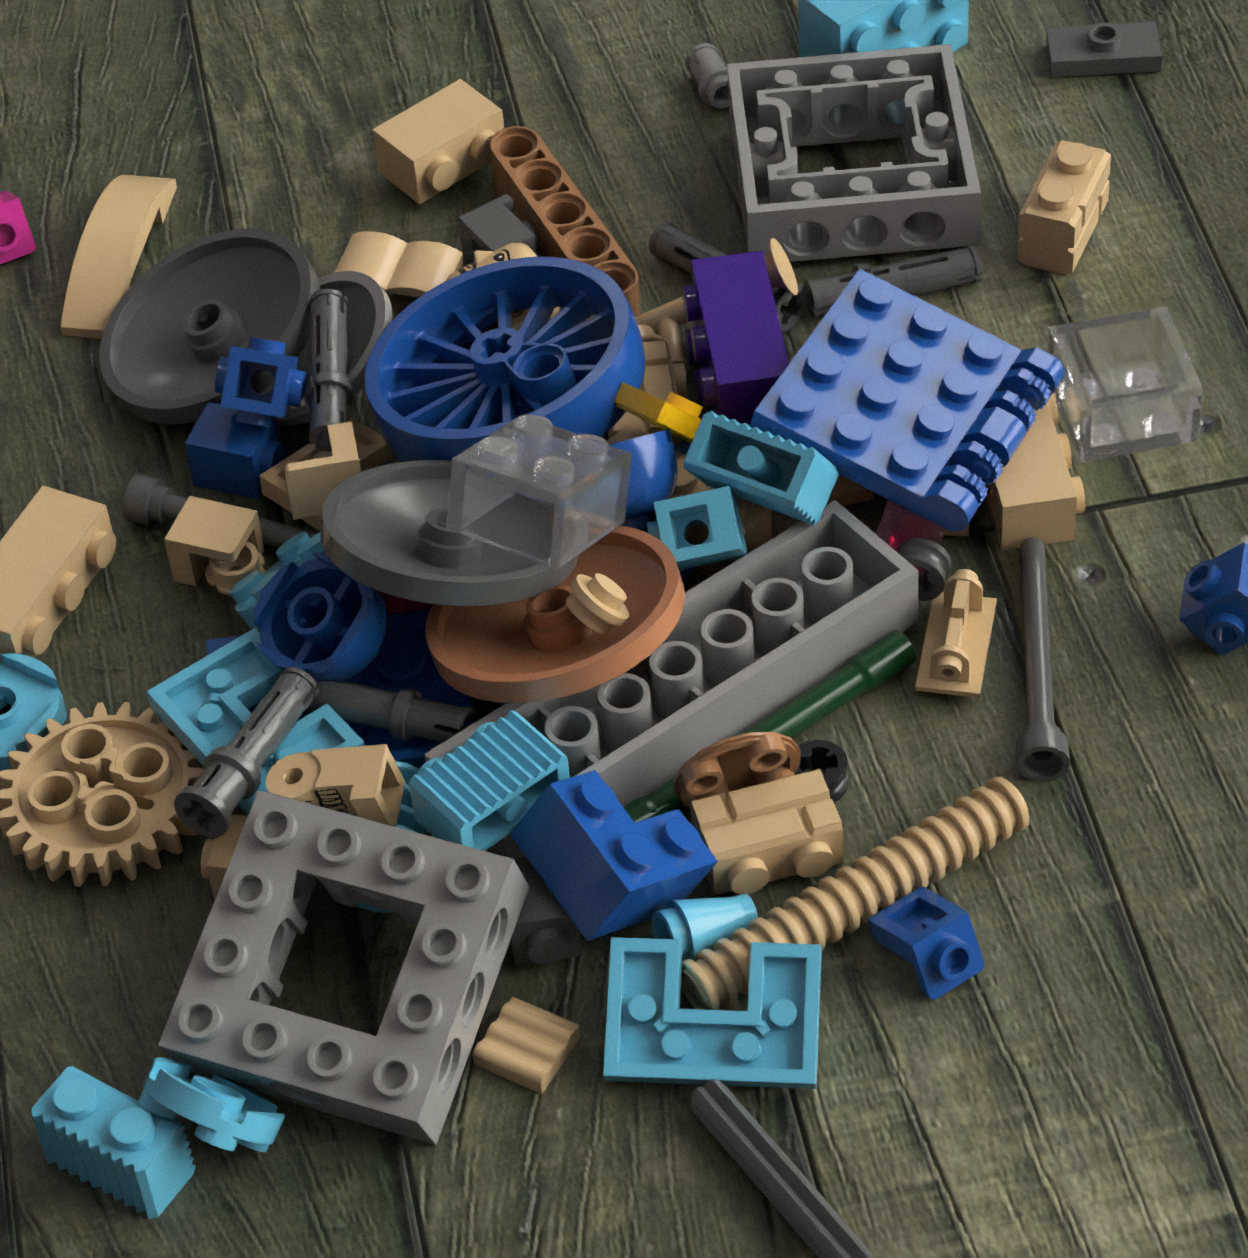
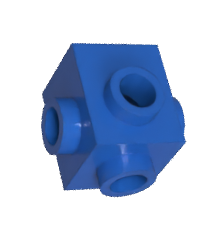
[215,337,306,427]
[1179,542,1248,655]

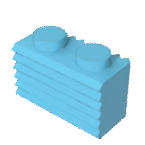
[683,411,839,526]
[409,710,570,851]
[31,1066,196,1219]

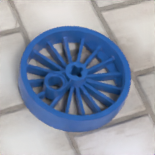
[365,257,645,476]

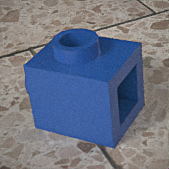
[184,402,286,500]

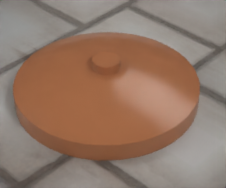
[425,523,685,703]

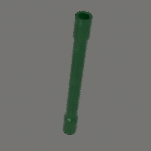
[623,630,916,823]

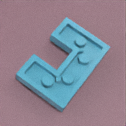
[146,628,365,815]
[603,937,822,1089]

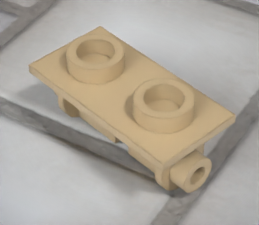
[915,569,997,698]

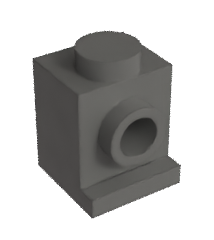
[458,194,540,264]

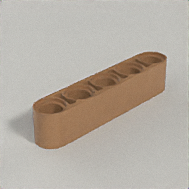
[490,126,641,317]

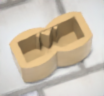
[334,231,464,320]

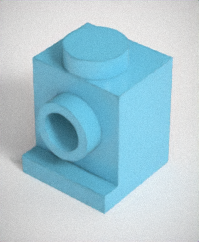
[647,486,748,570]

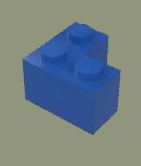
[510,770,718,941]

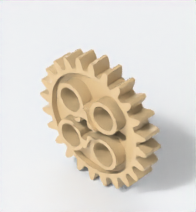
[0,702,204,887]

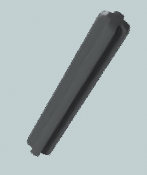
[690,1079,876,1258]

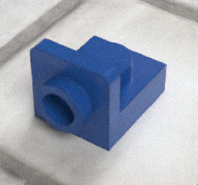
[868,886,985,1000]

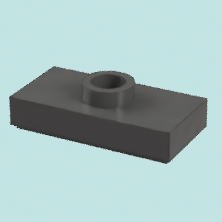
[1046,21,1162,78]

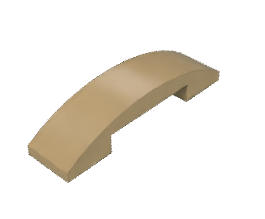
[61,175,177,339]

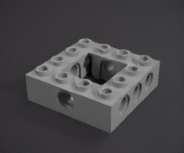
[727,44,981,262]
[158,790,529,1145]

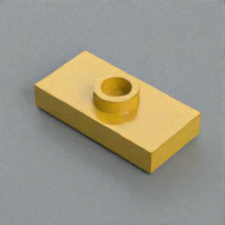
[615,382,703,443]

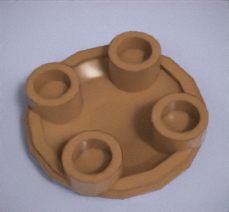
[673,732,801,808]

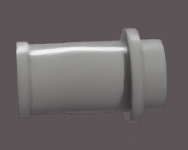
[685,43,729,109]

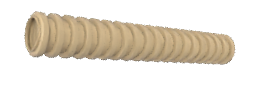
[681,777,1029,1010]

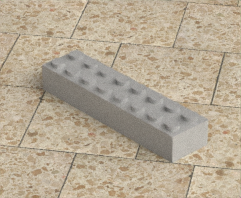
[424,500,918,859]

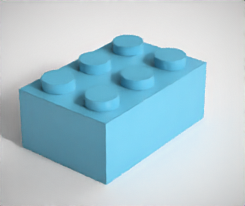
[798,0,969,57]

